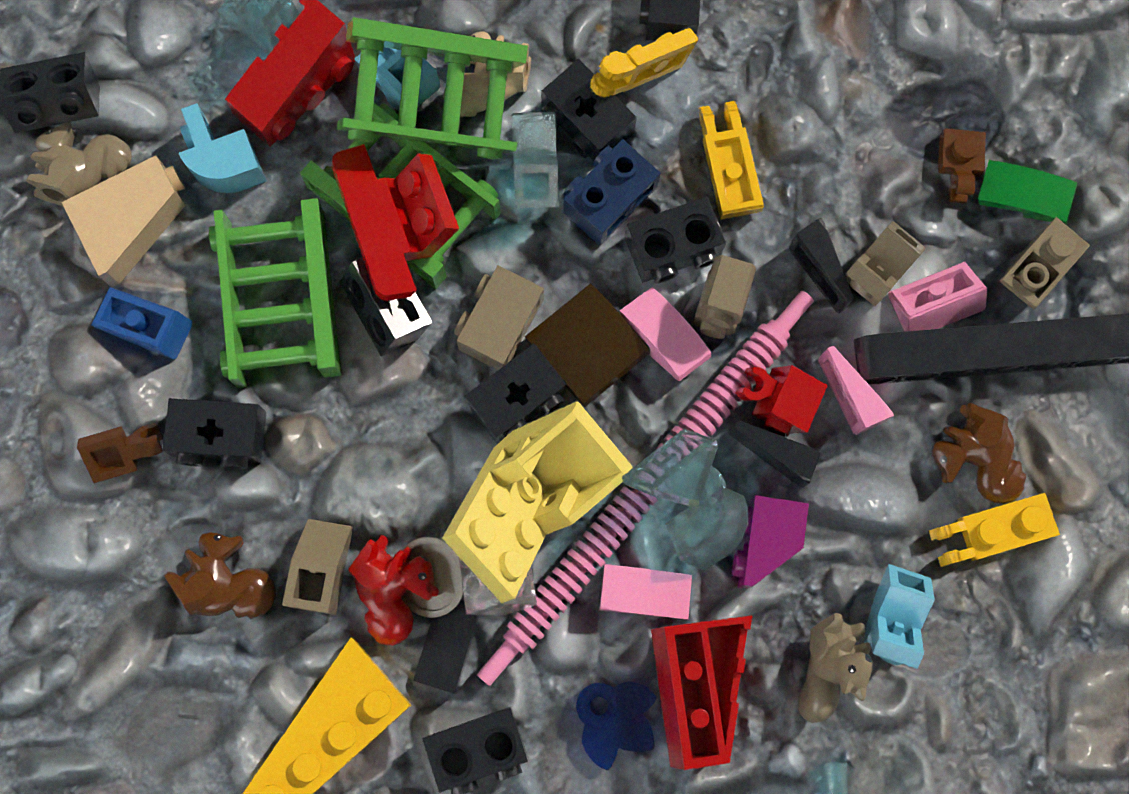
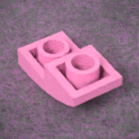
[620,287,711,381]

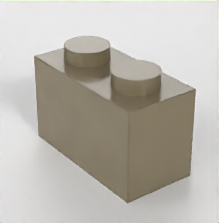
[454,265,544,370]

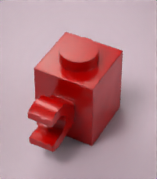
[735,365,828,437]

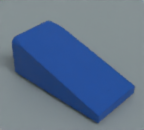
[91,287,193,359]

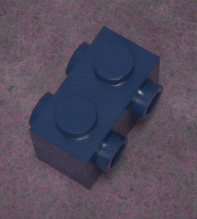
[563,139,661,246]

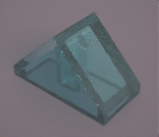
[622,428,718,508]

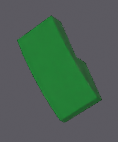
[978,160,1077,225]

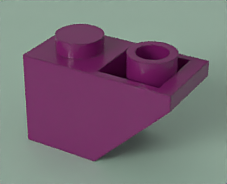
[732,495,809,589]

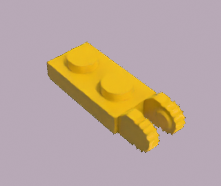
[590,27,698,98]
[699,101,764,220]
[929,493,1060,567]

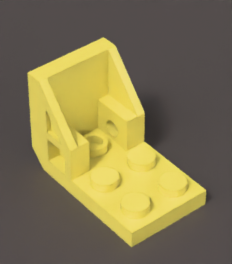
[442,401,632,603]

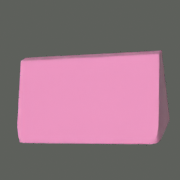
[888,262,987,332]

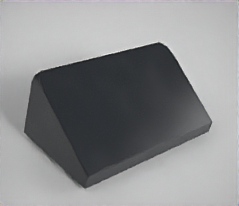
[413,600,483,694]

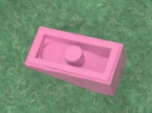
[818,346,894,435]
[599,564,692,620]

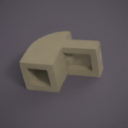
[845,221,926,307]

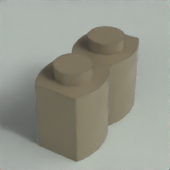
[694,255,756,339]

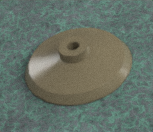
[402,537,466,618]

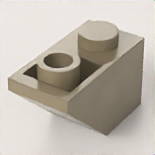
[1000,217,1090,310]
[282,519,353,615]

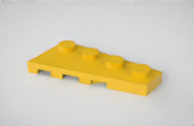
[242,637,412,794]

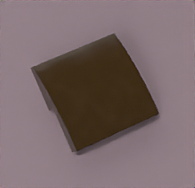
[525,283,650,407]

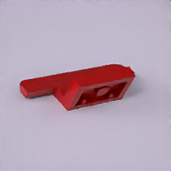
[332,144,459,301]

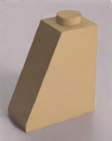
[61,155,186,288]

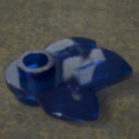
[576,681,657,770]

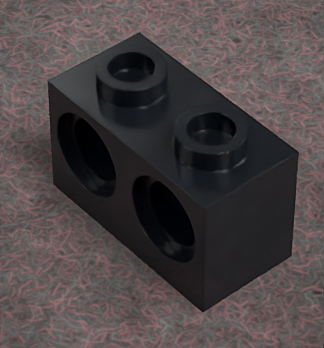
[0,52,100,133]
[624,196,726,284]
[339,258,432,356]
[422,706,529,794]

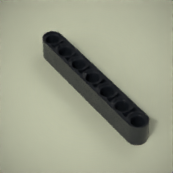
[853,313,1129,385]

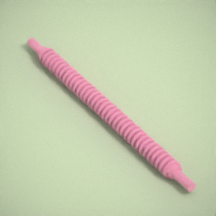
[477,291,814,686]

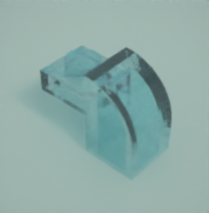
[217,0,300,54]
[512,112,559,208]
[665,459,748,570]

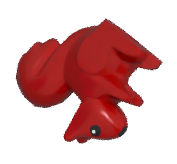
[348,535,439,646]

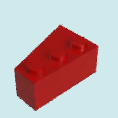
[225,0,355,147]
[651,615,753,770]

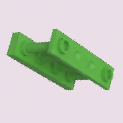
[337,17,528,160]
[300,103,501,289]
[209,198,342,389]

